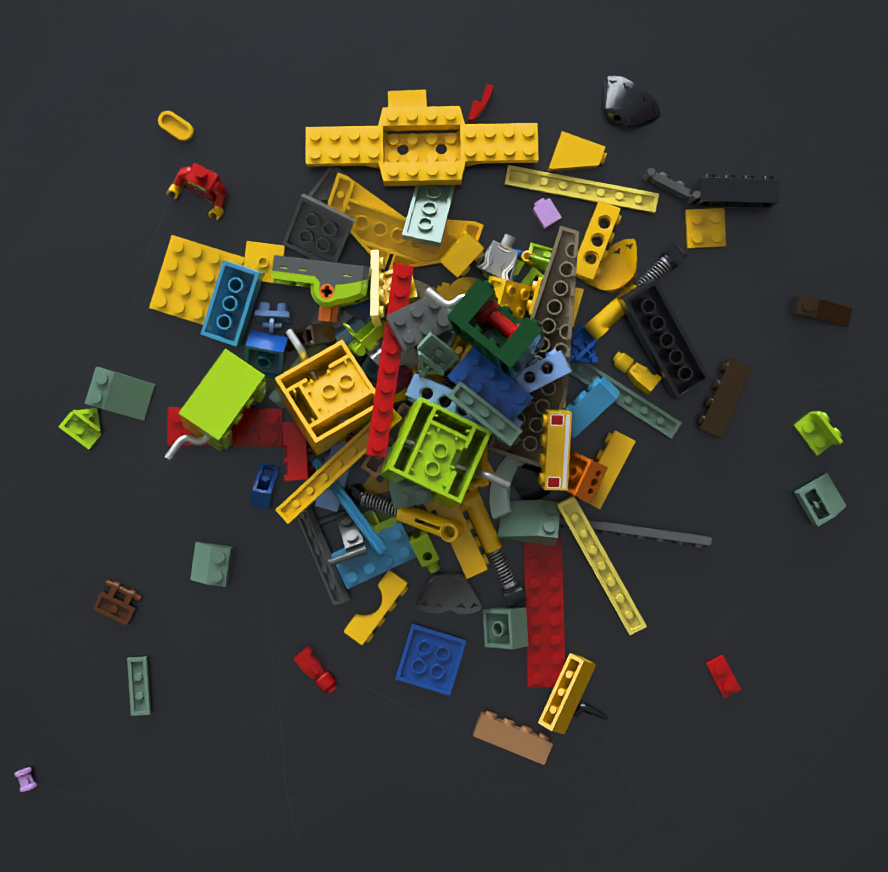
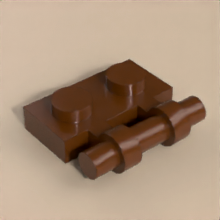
[93,580,142,626]

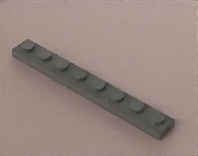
[559,516,712,548]

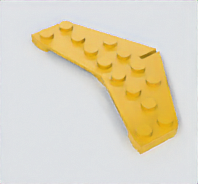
[328,173,484,271]

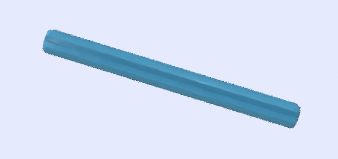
[312,458,387,555]

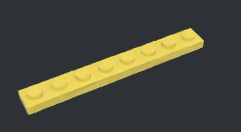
[504,165,659,214]
[557,495,647,635]

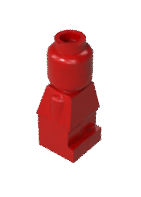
[294,646,337,694]

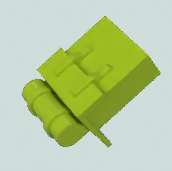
[342,319,385,356]

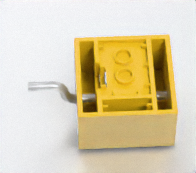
[275,329,375,456]

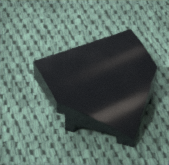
[513,466,551,500]

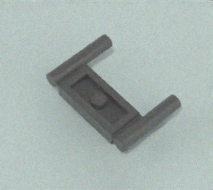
[642,168,701,204]
[317,509,368,567]

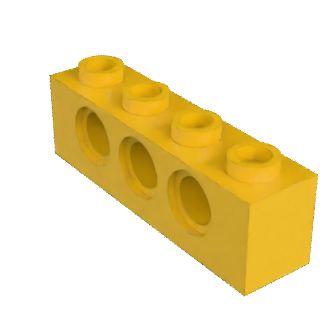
[576,200,622,283]

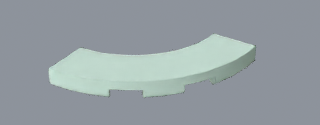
[489,456,529,519]

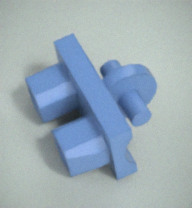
[254,302,291,334]

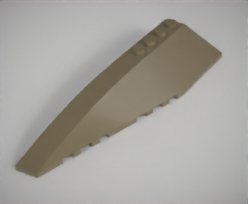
[488,226,579,468]

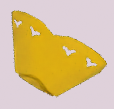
[582,239,637,294]

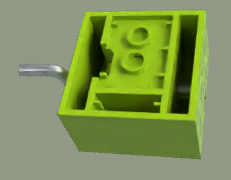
[164,348,266,461]
[379,397,511,508]

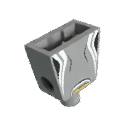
[475,234,518,280]

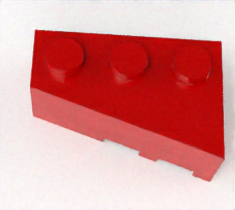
[282,422,315,481]

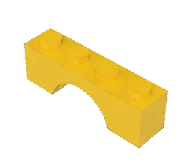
[344,569,408,645]

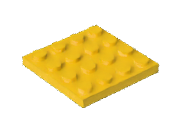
[149,235,245,325]

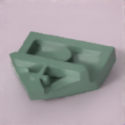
[417,332,459,377]

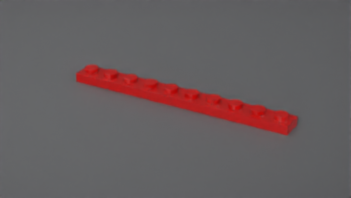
[366,263,414,459]

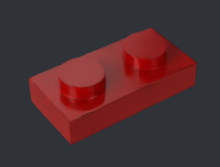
[705,655,741,698]

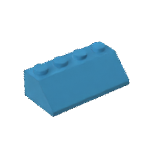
[200,260,265,347]

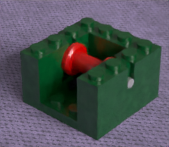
[425,279,545,381]

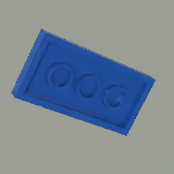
[447,347,533,422]

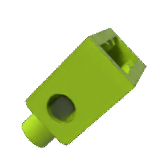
[408,529,440,573]

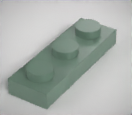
[127,656,151,716]

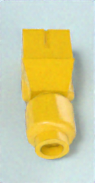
[612,352,662,395]

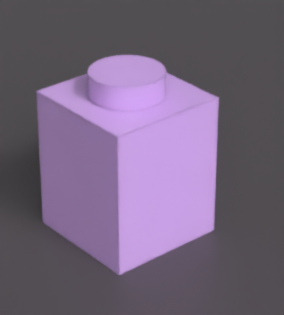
[532,198,562,230]

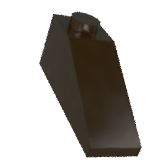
[792,295,852,327]
[285,322,335,352]

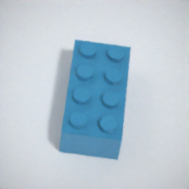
[331,522,417,589]

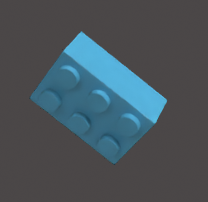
[563,375,620,438]

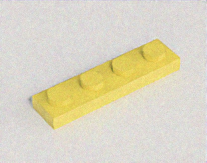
[370,250,385,326]

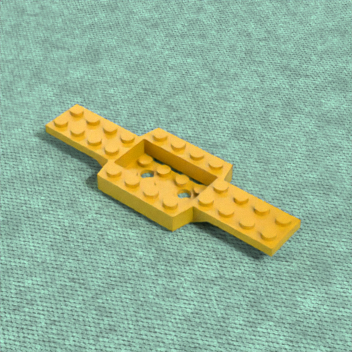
[306,106,539,186]

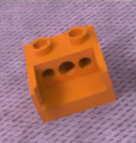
[567,450,608,503]

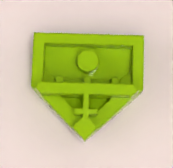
[58,407,102,451]

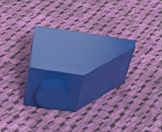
[250,463,279,509]

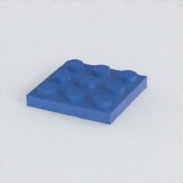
[395,623,467,696]

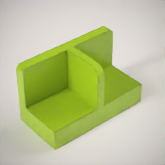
[362,501,399,539]

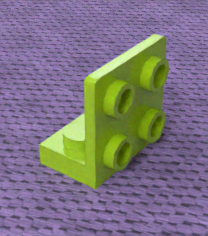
[793,411,843,456]

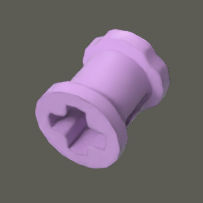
[14,767,37,792]

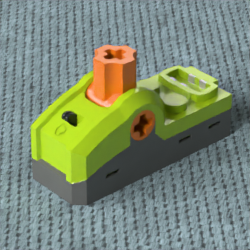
[271,255,372,323]

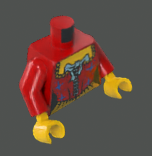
[166,163,226,220]

